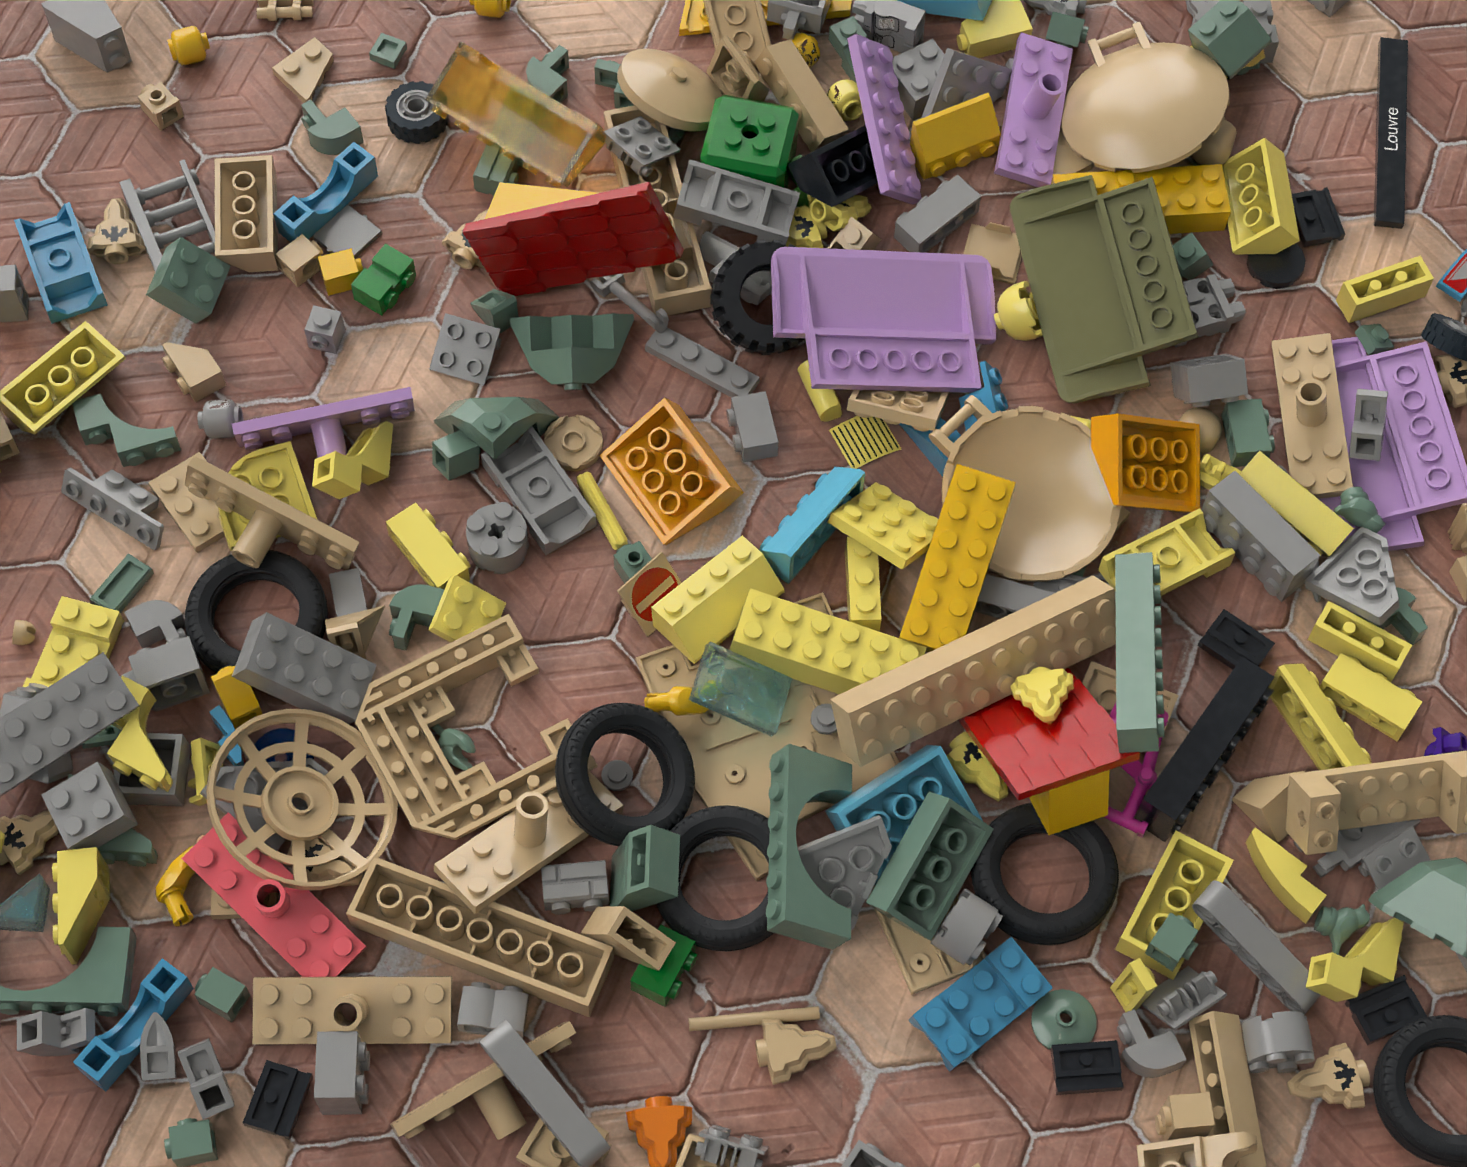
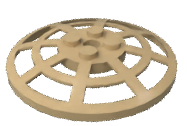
[206,709,398,890]

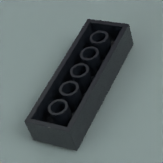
[1135,657,1274,842]

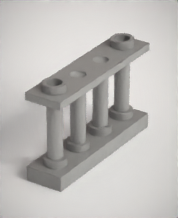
[119,160,227,272]

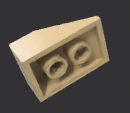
[706,35,770,102]

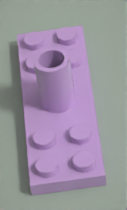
[994,32,1073,187]
[232,387,415,458]

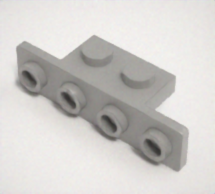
[61,468,164,550]

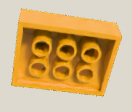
[599,397,744,545]
[1091,413,1200,513]

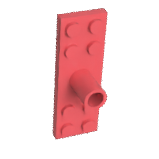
[181,812,367,977]

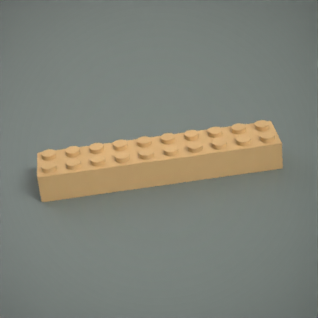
[830,576,1116,767]

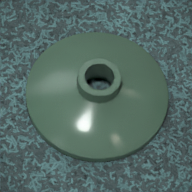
[1031,989,1097,1050]

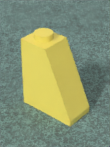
[957,0,1033,58]

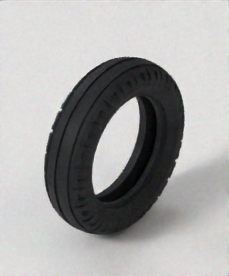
[185,550,328,673]
[555,703,695,846]
[971,803,1119,945]
[656,805,774,952]
[1373,1015,1467,1167]

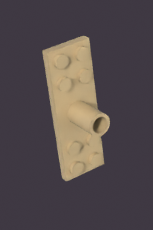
[1271,333,1353,499]
[185,455,360,570]
[434,771,624,914]
[252,976,452,1044]
[390,1021,576,1140]

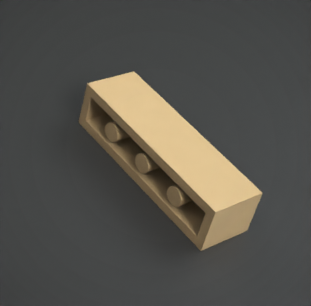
[754,39,849,152]

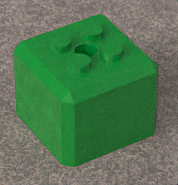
[700,95,799,188]

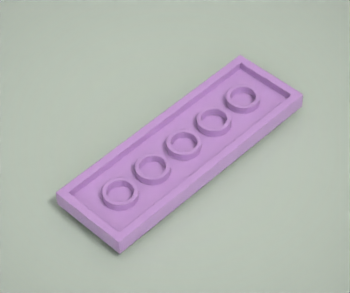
[847,34,922,204]

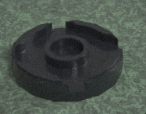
[1247,243,1306,289]

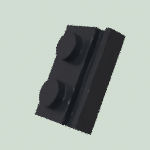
[1291,187,1345,247]
[1197,609,1275,670]
[1345,975,1427,1045]
[1050,1040,1124,1095]
[243,1060,313,1140]

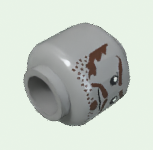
[197,399,244,439]

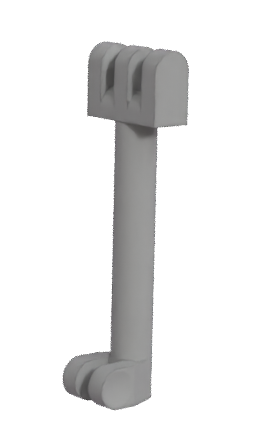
[590,274,669,333]

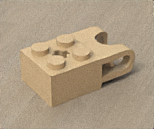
[1137,1132,1257,1167]

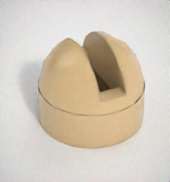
[12,620,36,645]

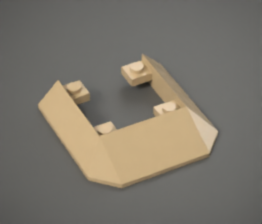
[355,614,597,840]

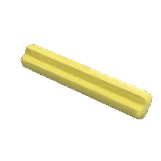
[576,472,628,550]

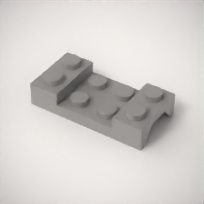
[673,160,800,245]
[481,426,597,555]

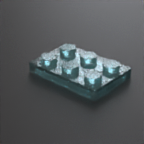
[689,641,792,737]

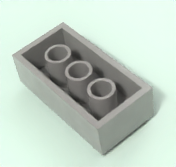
[1201,471,1320,602]
[232,612,376,724]

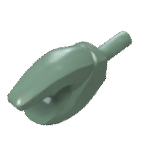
[431,724,476,771]

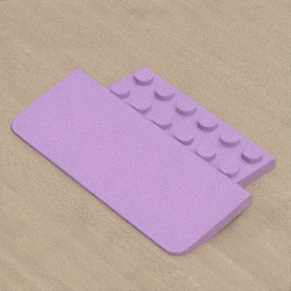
[771,247,996,393]
[1319,337,1467,552]

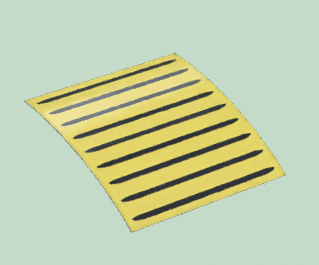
[829,416,901,469]

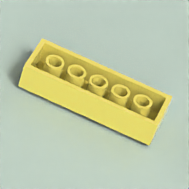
[727,588,927,694]

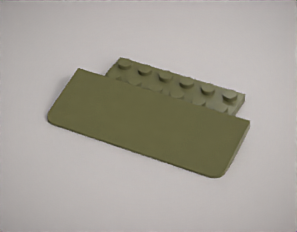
[1010,175,1199,403]

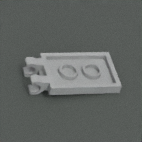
[1293,819,1421,878]

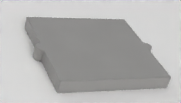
[313,204,382,258]

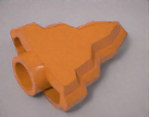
[626,1096,692,1167]

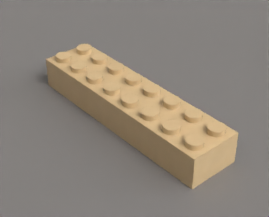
[604,105,711,315]
[346,856,614,1017]

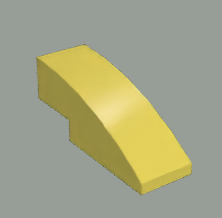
[1245,827,1327,924]

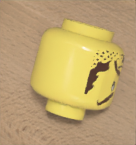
[827,79,863,121]

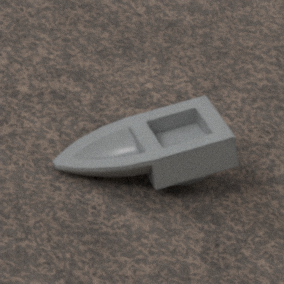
[140,1012,177,1081]

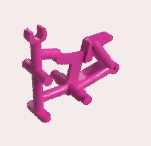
[1104,703,1169,838]

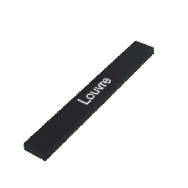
[1374,37,1408,229]

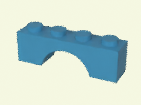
[273,142,378,242]
[73,958,194,1092]

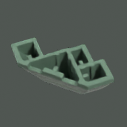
[510,313,634,390]
[434,397,559,459]
[1368,857,1467,958]

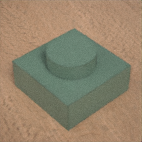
[369,33,407,69]
[1355,324,1394,355]

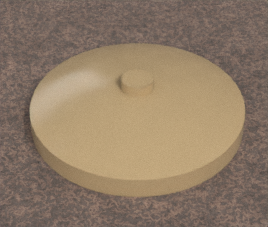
[617,49,722,131]

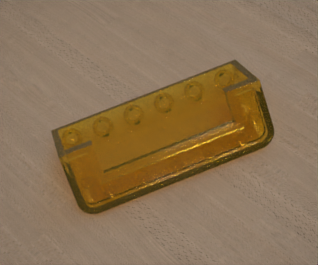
[425,41,606,189]

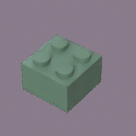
[146,237,231,324]

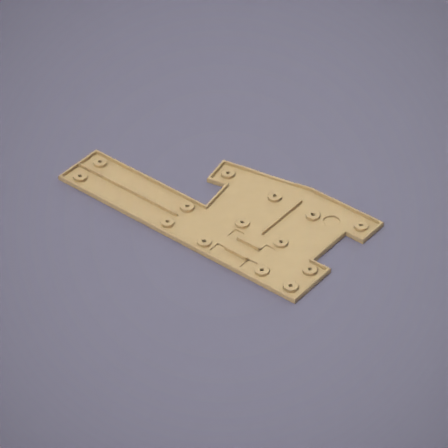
[635,592,986,995]

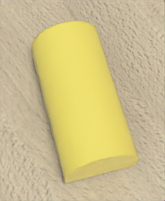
[798,360,842,422]

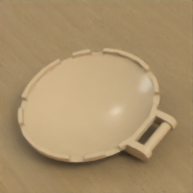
[1061,21,1230,173]
[928,395,1122,582]

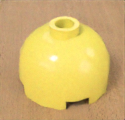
[994,281,1043,341]

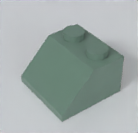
[1188,0,1272,79]

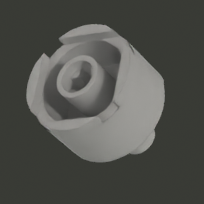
[466,502,529,574]
[930,889,1003,965]
[1241,1011,1315,1073]

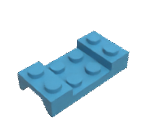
[14,202,108,324]
[908,937,1053,1072]

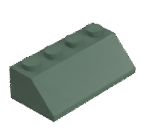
[866,791,994,941]

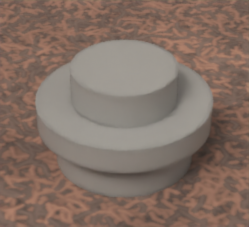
[811,704,837,734]
[601,760,633,791]

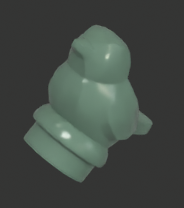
[1334,487,1385,533]
[1314,904,1370,955]

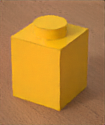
[318,248,363,296]

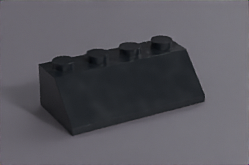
[788,125,878,207]

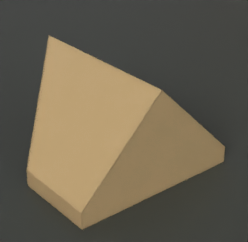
[325,605,385,659]
[1232,771,1305,844]

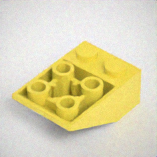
[52,847,110,965]

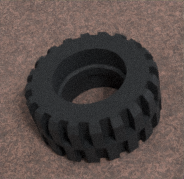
[710,240,806,355]

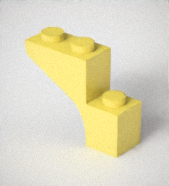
[312,421,393,499]
[107,675,173,792]
[1306,918,1404,1002]

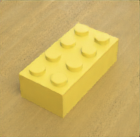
[1115,830,1234,980]

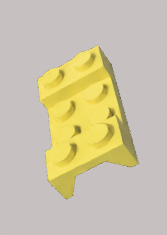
[1098,508,1236,596]
[23,596,124,687]

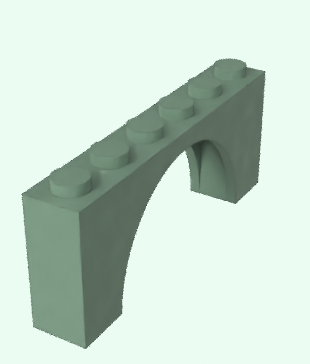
[766,744,852,950]
[0,927,137,1017]

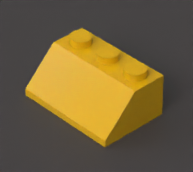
[910,93,1001,180]

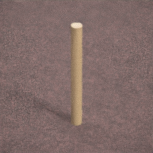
[688,1006,820,1031]

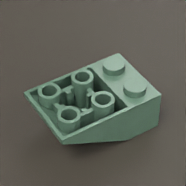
[609,825,680,911]

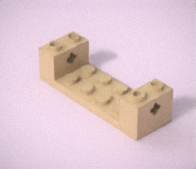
[1286,751,1467,855]

